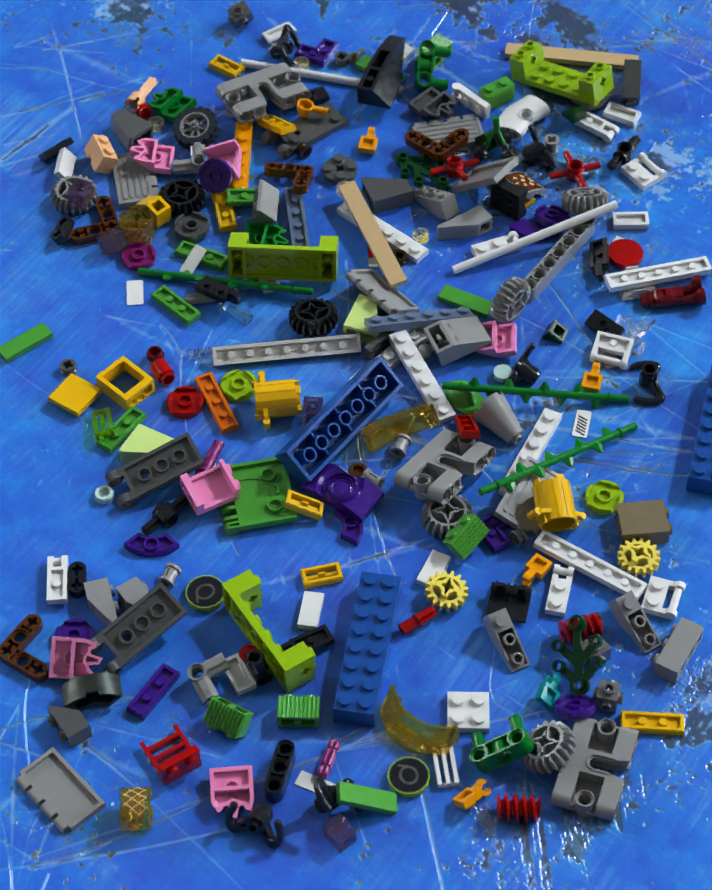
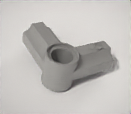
[173,142,207,177]
[187,652,230,706]

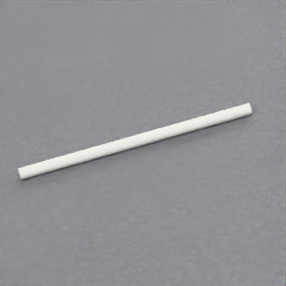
[240,59,403,94]
[452,200,619,274]

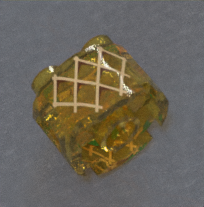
[119,205,156,245]
[119,786,153,831]

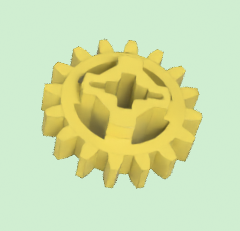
[617,538,661,578]
[424,570,469,612]

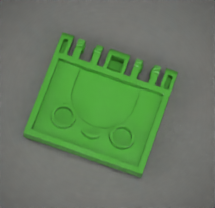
[219,457,298,536]

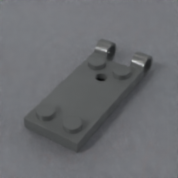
[261,102,348,160]
[105,432,206,510]
[90,582,188,674]

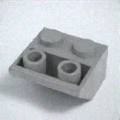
[252,179,279,226]

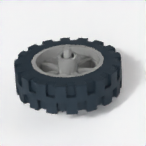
[172,106,220,151]

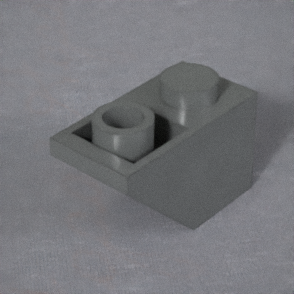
[47,706,92,748]

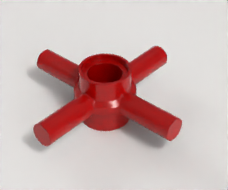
[549,151,601,187]
[429,155,480,181]

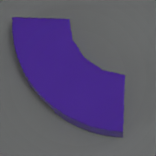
[509,218,559,241]
[335,509,363,547]
[124,532,180,557]

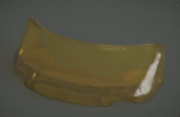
[359,402,440,453]
[380,684,459,756]

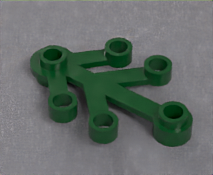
[394,152,450,191]
[551,615,604,695]

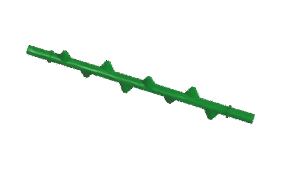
[137,268,314,295]
[441,377,629,408]
[478,422,638,496]

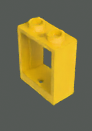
[96,356,155,411]

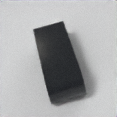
[264,739,296,803]

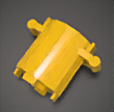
[251,370,302,430]
[527,474,586,532]

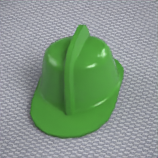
[444,380,484,415]

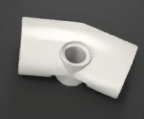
[492,95,550,141]

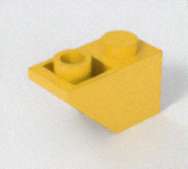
[136,195,171,228]

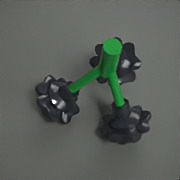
[472,116,518,161]

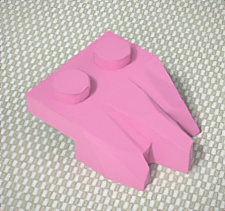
[129,138,175,175]
[474,320,517,358]
[49,636,103,679]
[209,765,254,819]

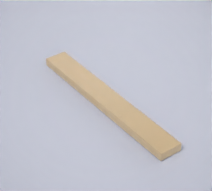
[505,42,639,70]
[338,180,407,289]

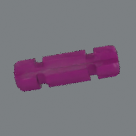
[317,739,340,779]

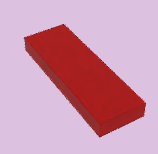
[454,415,480,439]

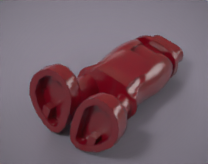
[640,274,706,309]

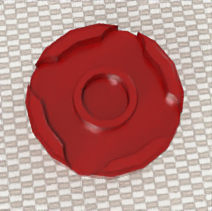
[609,239,643,269]
[166,386,204,419]

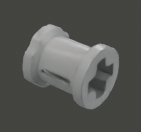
[544,134,560,157]
[390,433,412,459]
[361,468,385,490]
[157,563,182,589]

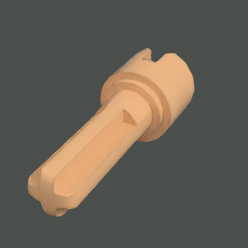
[125,77,157,113]

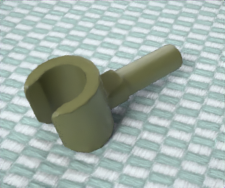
[349,48,365,63]

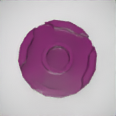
[121,241,156,271]

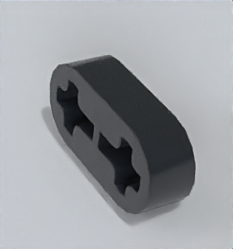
[51,215,75,245]
[68,561,87,598]

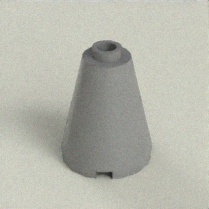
[472,391,523,444]

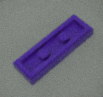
[126,663,180,721]

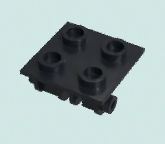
[486,580,533,623]

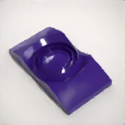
[299,463,384,521]

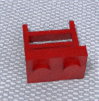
[140,724,202,785]

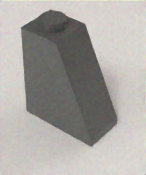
[622,59,642,106]
[111,108,154,152]
[361,177,415,214]

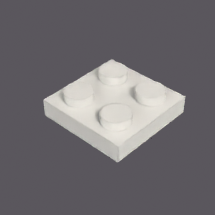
[447,692,490,733]

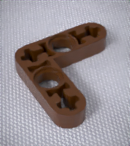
[405,128,469,162]
[264,162,314,194]
[70,196,120,246]
[0,614,49,683]

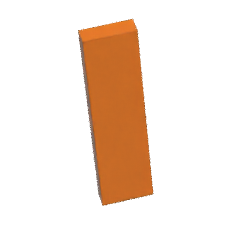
[194,372,239,435]

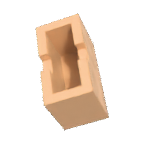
[84,134,118,175]

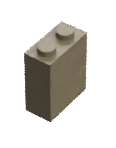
[615,499,672,545]

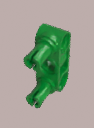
[414,40,451,91]
[470,714,534,774]

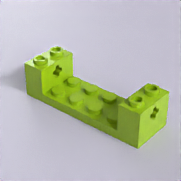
[509,40,614,106]
[227,232,339,282]
[222,569,316,693]

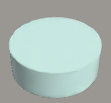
[493,364,512,383]
[95,485,115,505]

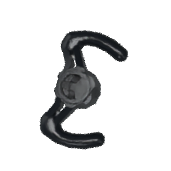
[269,24,301,68]
[521,125,556,170]
[502,343,541,386]
[629,360,665,405]
[313,777,362,814]
[225,802,284,849]

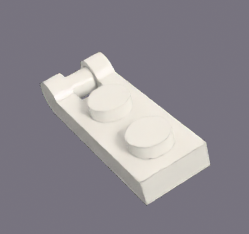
[451,82,491,120]
[574,111,620,143]
[471,231,523,257]
[46,555,69,605]
[545,564,575,618]

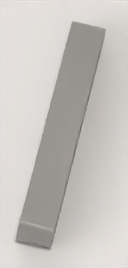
[523,218,595,303]

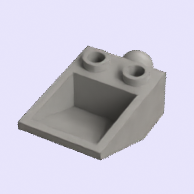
[417,316,492,367]

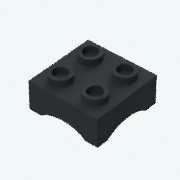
[490,176,528,221]

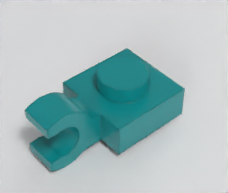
[535,673,561,711]

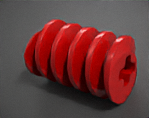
[558,612,603,645]
[497,793,541,823]

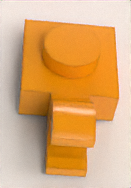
[358,127,378,155]
[581,362,603,393]
[521,553,553,588]
[451,779,492,809]

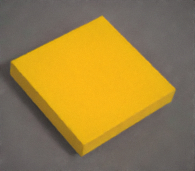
[48,373,102,417]

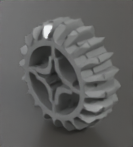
[50,174,98,216]
[561,187,609,214]
[490,276,531,324]
[421,494,474,540]
[521,720,577,775]

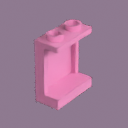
[204,139,242,182]
[180,459,241,516]

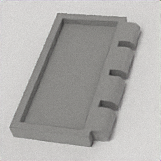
[412,114,484,155]
[113,153,159,209]
[451,156,519,194]
[345,268,420,315]
[493,455,557,536]
[15,747,106,833]

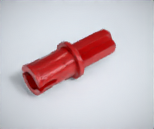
[398,606,437,636]

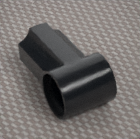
[245,649,273,686]

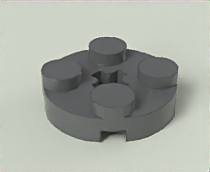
[323,154,357,185]
[174,211,210,244]

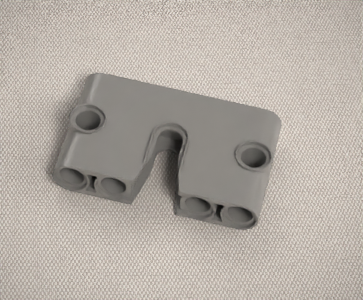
[215,63,312,124]
[393,429,496,505]
[550,718,640,822]

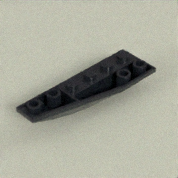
[357,35,405,109]

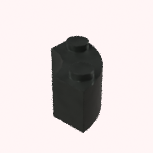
[61,671,123,712]

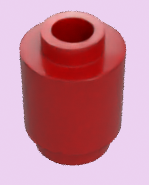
[150,358,175,386]

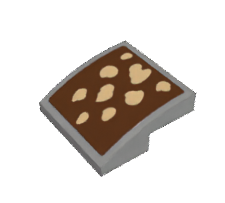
[505,171,547,200]

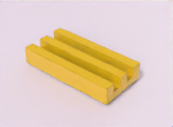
[208,54,245,79]
[283,489,324,521]
[300,562,343,589]

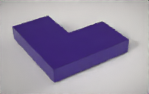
[294,38,339,67]
[480,513,511,555]

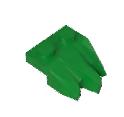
[148,87,198,122]
[245,221,289,245]

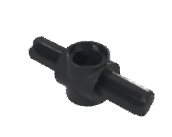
[607,135,641,171]
[141,495,189,536]

